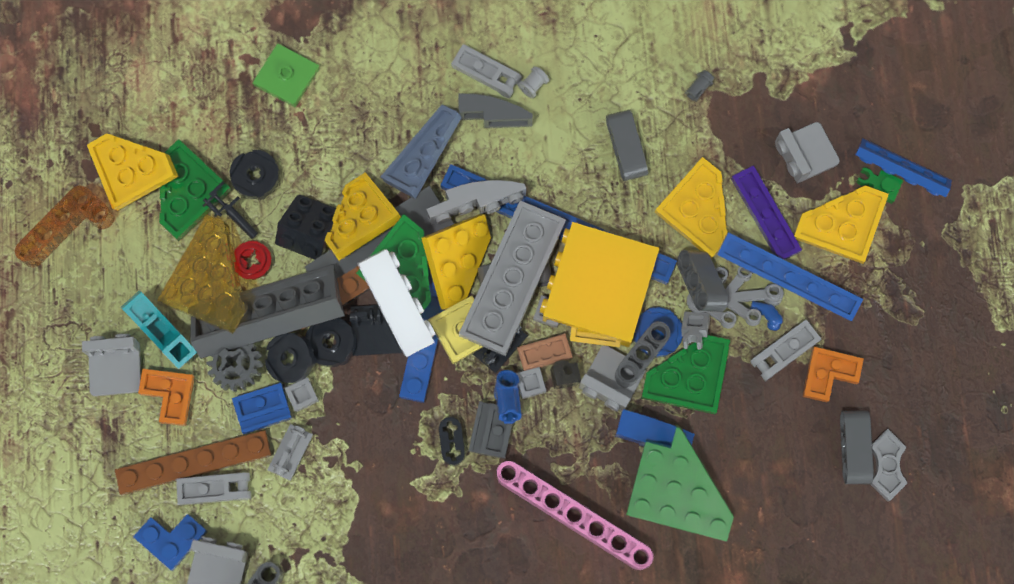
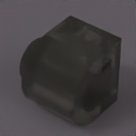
[550,360,581,389]

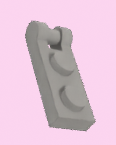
[451,44,522,98]
[750,320,822,382]
[176,473,251,506]

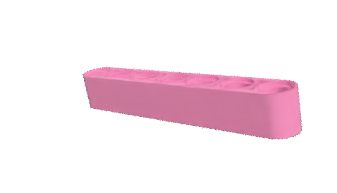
[497,461,653,570]

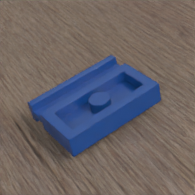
[232,383,292,435]

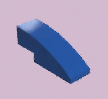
[615,409,695,447]

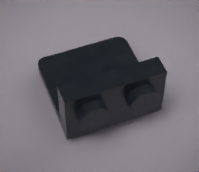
[275,195,336,260]

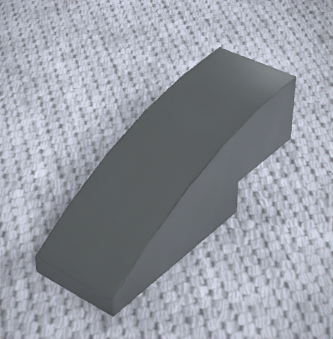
[458,93,533,128]

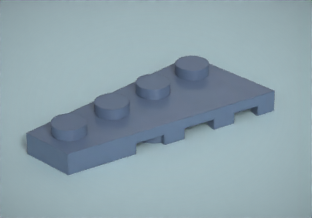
[380,105,462,199]

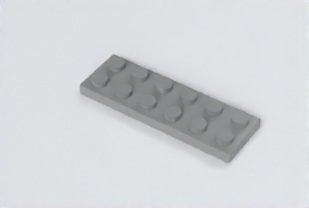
[459,201,566,356]

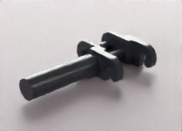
[202,181,259,239]

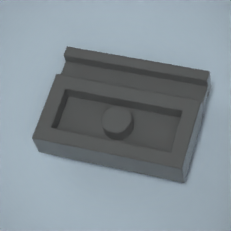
[468,401,512,460]

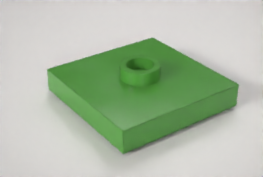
[253,43,320,107]

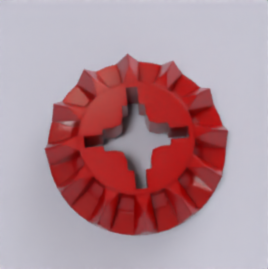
[231,241,272,280]

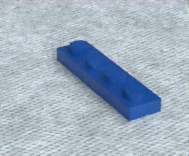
[855,138,952,197]

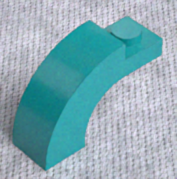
[121,290,197,369]

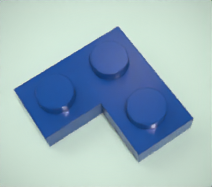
[133,514,208,571]

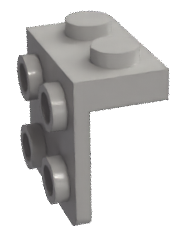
[775,122,840,184]
[82,334,141,397]
[579,346,646,412]
[187,537,249,584]

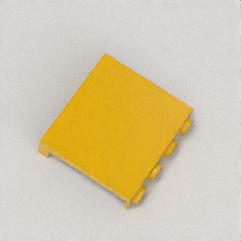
[539,222,659,347]

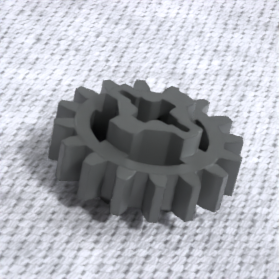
[206,343,263,392]

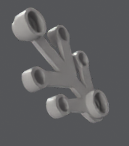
[687,267,784,329]

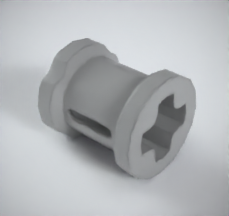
[517,66,549,99]

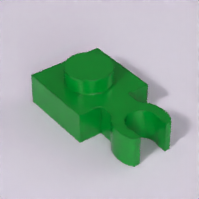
[856,168,903,204]

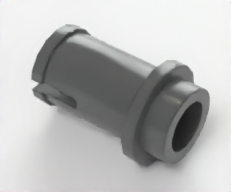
[685,70,714,102]

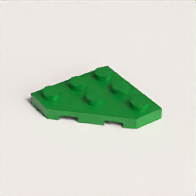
[159,139,231,242]
[356,214,431,315]
[641,335,730,415]

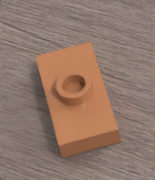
[517,334,573,371]

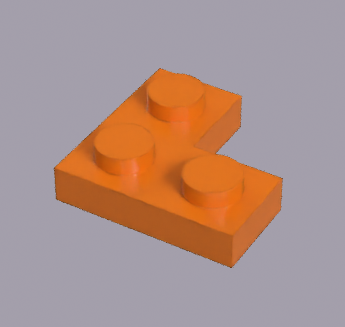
[802,347,864,403]
[138,369,194,426]

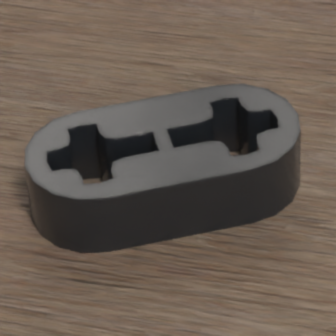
[439,417,465,467]

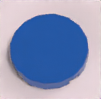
[633,307,683,358]

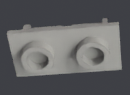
[267,424,313,481]

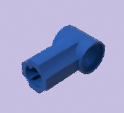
[494,370,522,424]

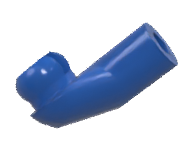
[750,301,783,331]

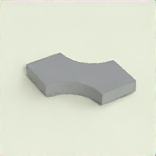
[871,429,907,502]

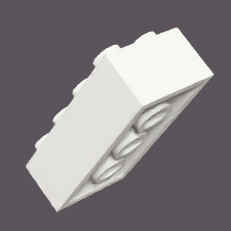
[357,249,436,357]

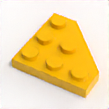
[87,133,178,211]
[654,157,727,259]
[325,172,401,261]
[794,186,889,264]
[421,214,491,310]

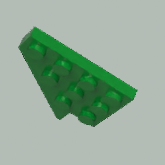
[626,425,734,541]

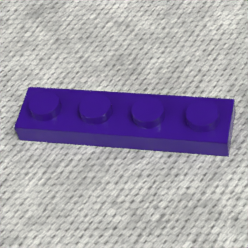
[731,165,802,260]

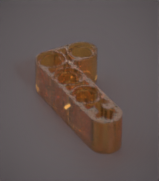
[15,185,114,268]

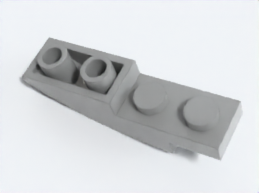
[426,180,526,225]

